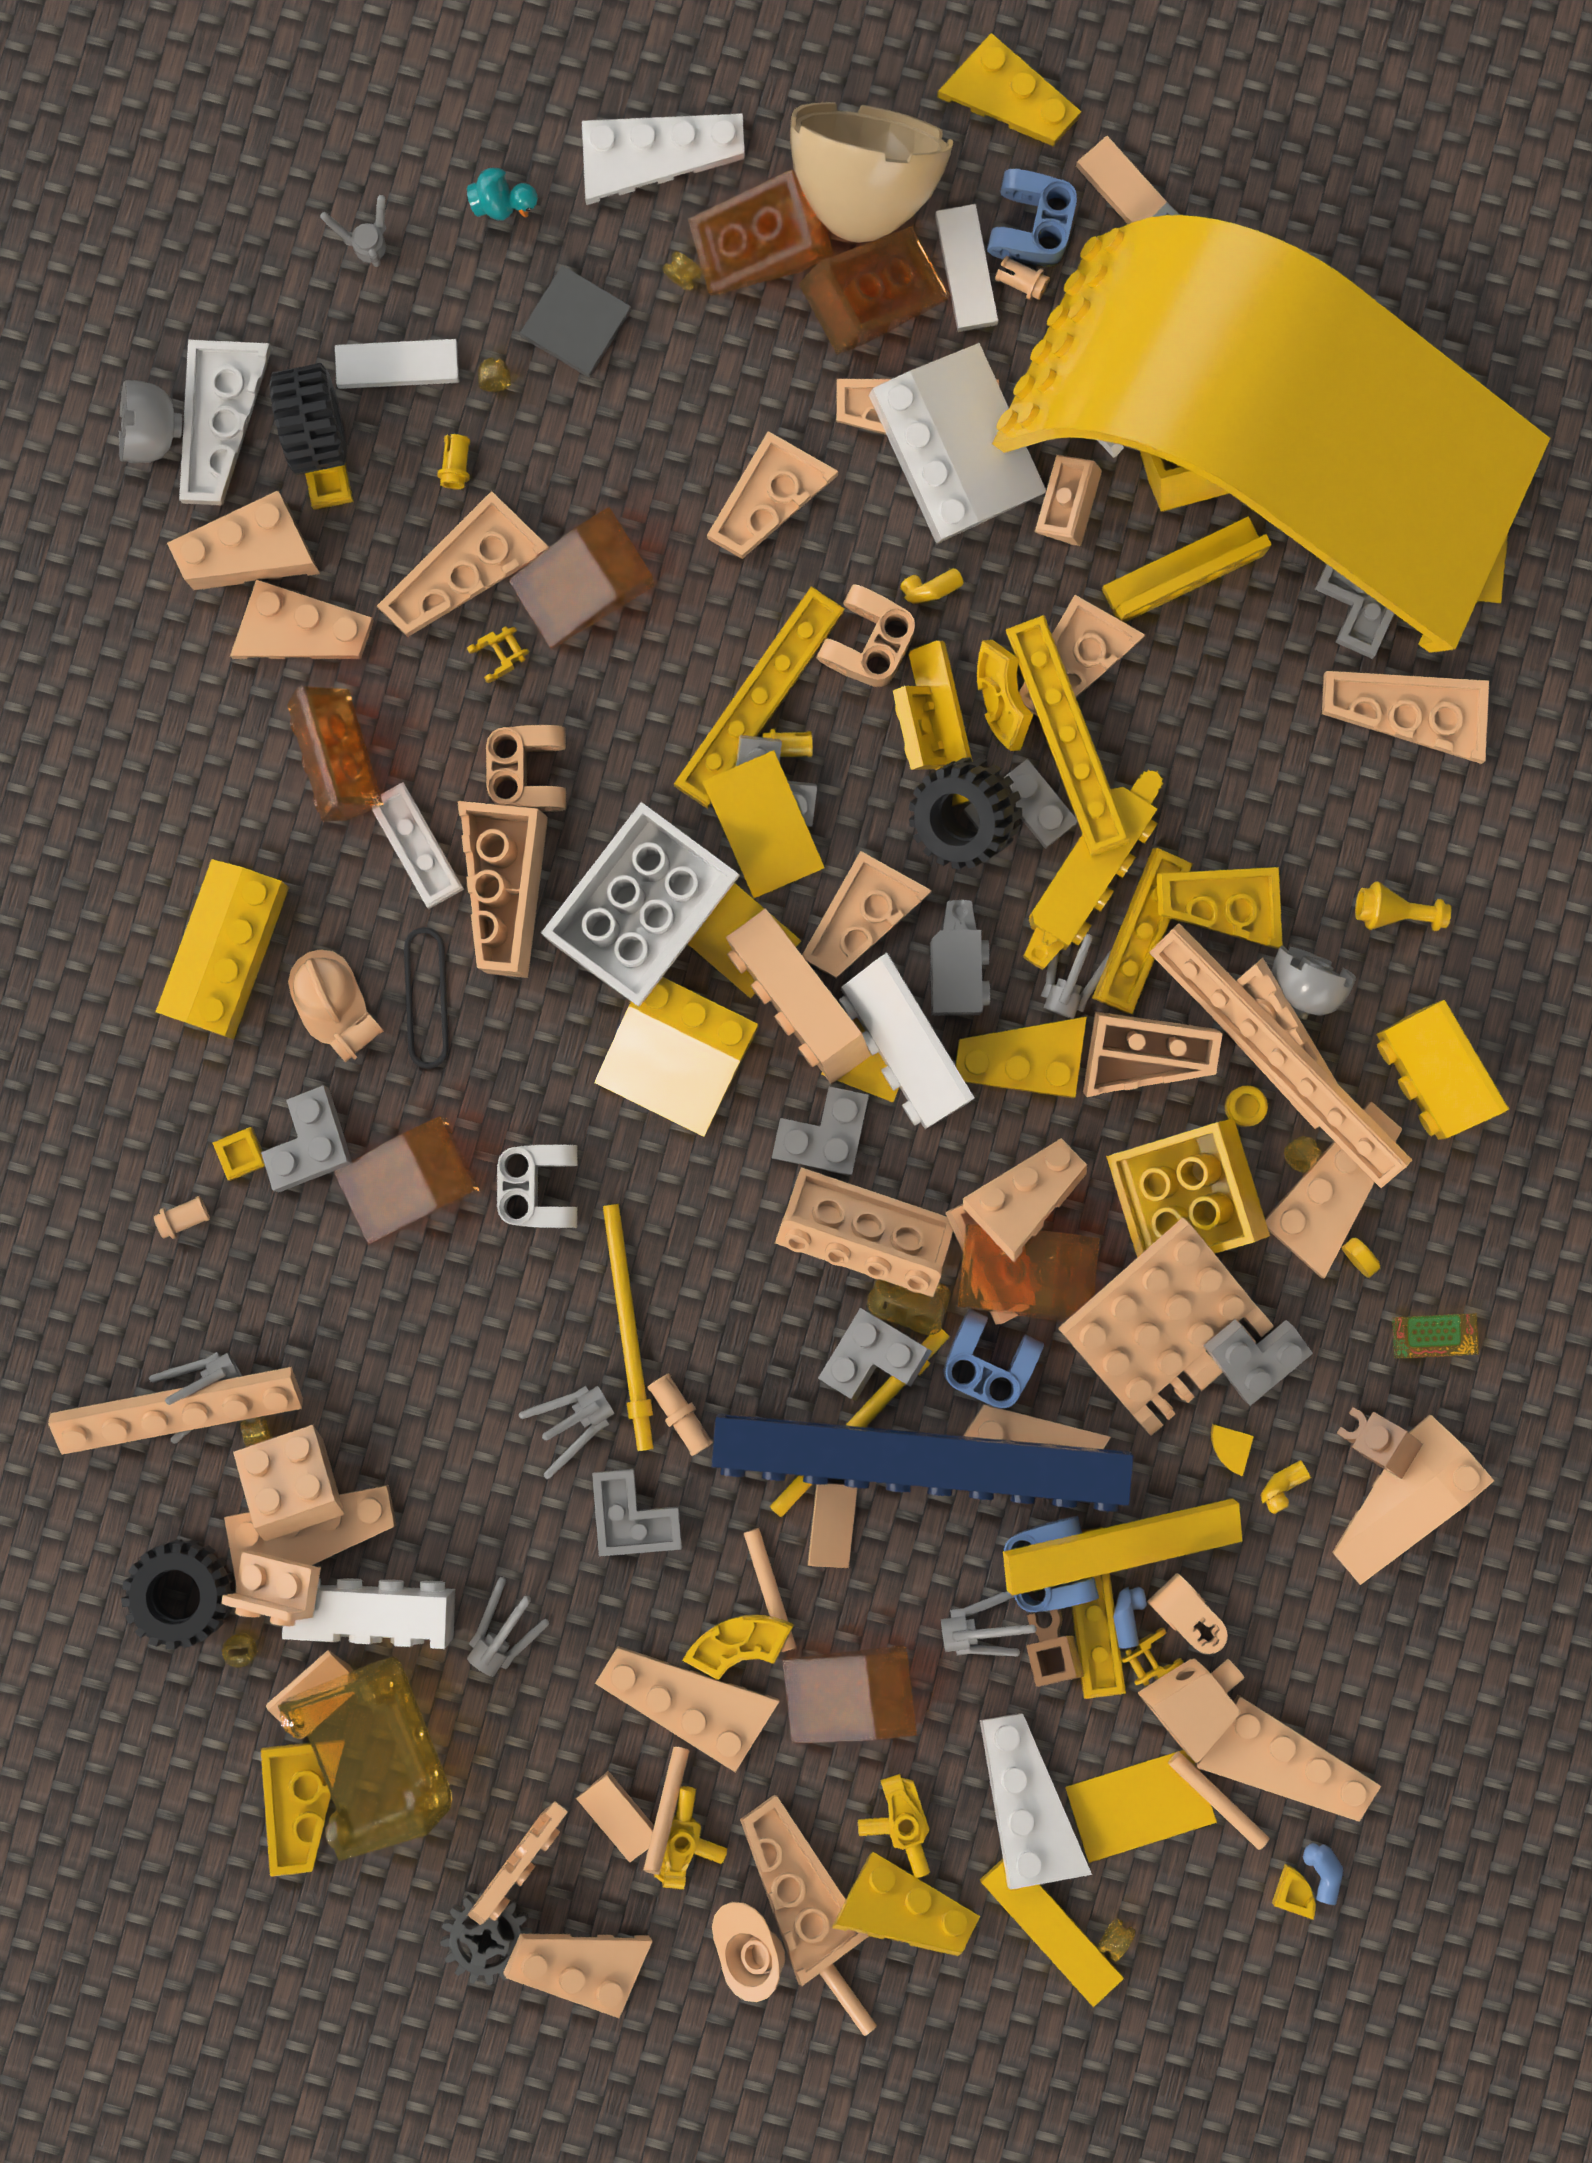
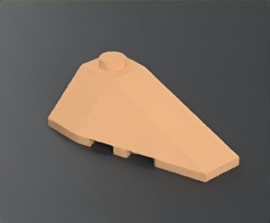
[1332,1415,1494,1585]

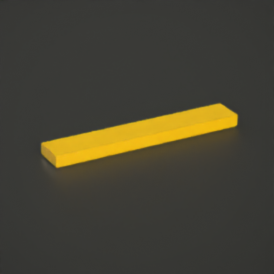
[674,586,845,809]
[1006,615,1130,857]
[1003,1498,1242,1596]

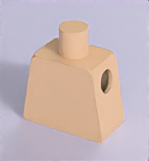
[1138,1659,1244,1763]

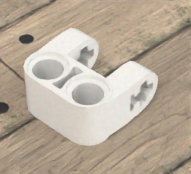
[497,1145,577,1228]

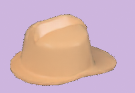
[288,949,367,1044]
[712,1902,785,2002]

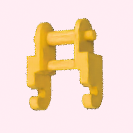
[467,626,530,683]
[1121,1628,1184,1686]

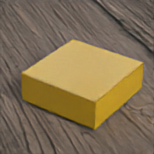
[305,463,353,510]
[213,1127,265,1181]

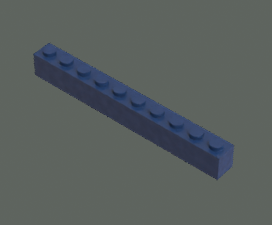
[711,1414,1133,1512]

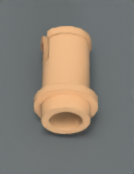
[995,256,1050,300]
[330,1011,384,1062]
[154,1196,210,1239]

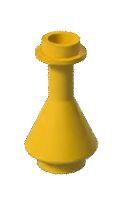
[1355,881,1451,931]

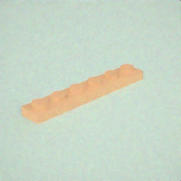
[48,1367,303,1455]

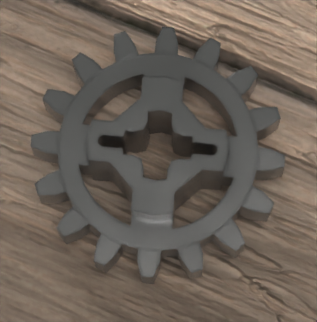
[440,1889,533,1985]

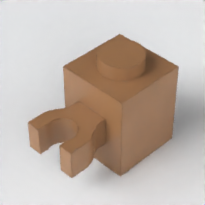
[1337,1407,1423,1479]
[1026,1609,1084,1687]

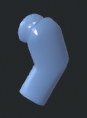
[1113,1587,1147,1648]
[1303,1843,1343,1905]

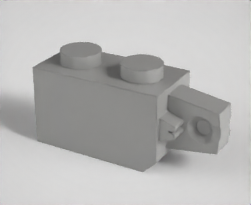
[930,900,990,1016]

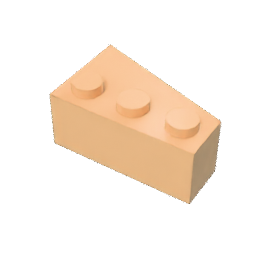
[167,490,320,590]
[1083,1011,1223,1097]

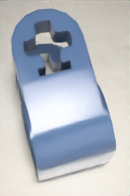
[987,169,1077,267]
[943,1309,1044,1408]
[1004,1516,1099,1612]

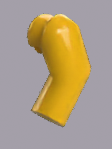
[900,568,963,604]
[1261,1460,1311,1514]

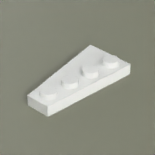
[582,114,745,205]
[179,340,272,505]
[980,1713,1092,1889]

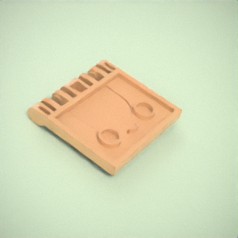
[1058,1218,1274,1436]

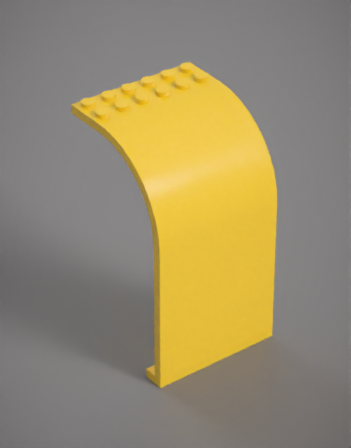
[992,215,1551,653]

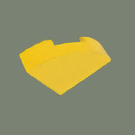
[1211,1424,1254,1476]
[1272,1864,1316,1920]

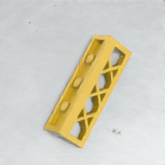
[1102,516,1272,623]

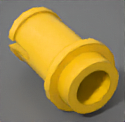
[437,434,470,489]
[762,729,813,757]

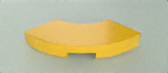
[977,640,1033,751]
[682,1615,794,1680]

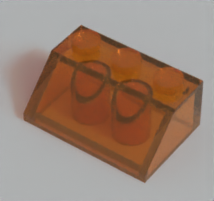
[287,686,383,821]

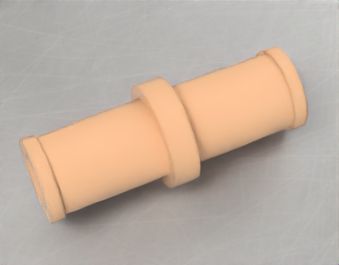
[647,1373,714,1456]

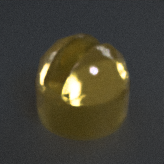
[478,357,511,392]
[1284,1136,1321,1172]
[222,1633,257,1668]

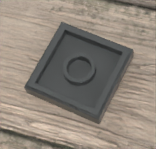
[520,265,632,378]

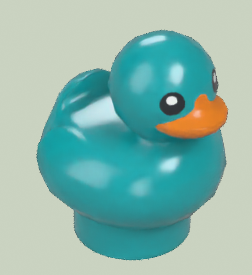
[467,168,538,220]

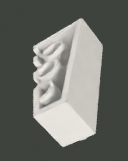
[282,1578,455,1649]

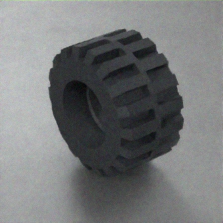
[270,363,347,475]
[909,757,1022,869]
[121,1539,235,1650]

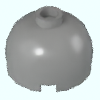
[119,380,182,463]
[1271,946,1356,1020]

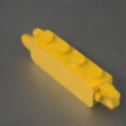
[1023,769,1163,970]

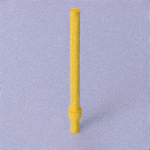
[603,1204,654,1451]
[770,1326,950,1518]

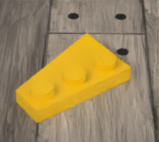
[937,33,1081,146]
[1156,867,1283,949]
[955,1017,1087,1098]
[261,1739,345,1877]
[831,1852,980,1956]

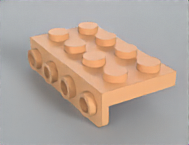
[775,1167,953,1297]

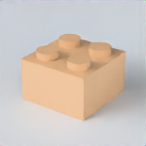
[233,1425,345,1542]

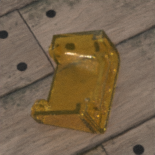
[278,1656,452,1861]

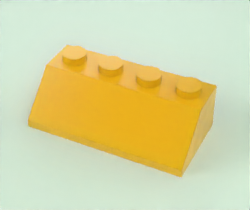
[156,859,289,1040]

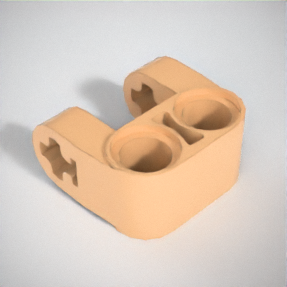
[816,584,915,687]
[486,725,566,812]
[1147,1573,1228,1654]

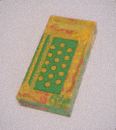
[1392,1313,1479,1359]

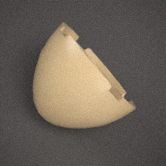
[790,102,953,243]

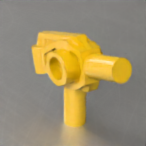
[858,1774,930,1878]
[654,1786,727,1889]

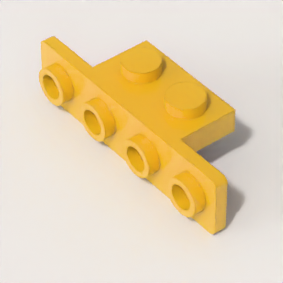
[893,640,973,807]

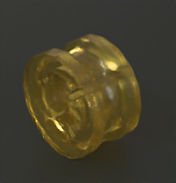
[662,251,703,291]
[240,1416,272,1447]
[1098,1918,1136,1962]

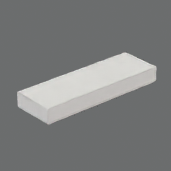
[935,204,998,332]
[335,339,459,389]
[368,782,464,909]

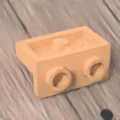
[221,1551,321,1626]

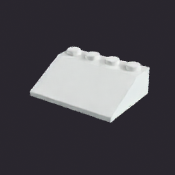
[869,343,1046,544]
[541,802,740,1007]
[839,953,974,1129]

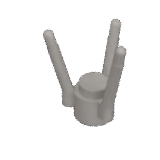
[320,195,386,267]
[1041,934,1112,1019]
[149,1352,242,1444]
[519,1386,615,1479]
[467,1577,549,1677]
[941,1591,1037,1657]

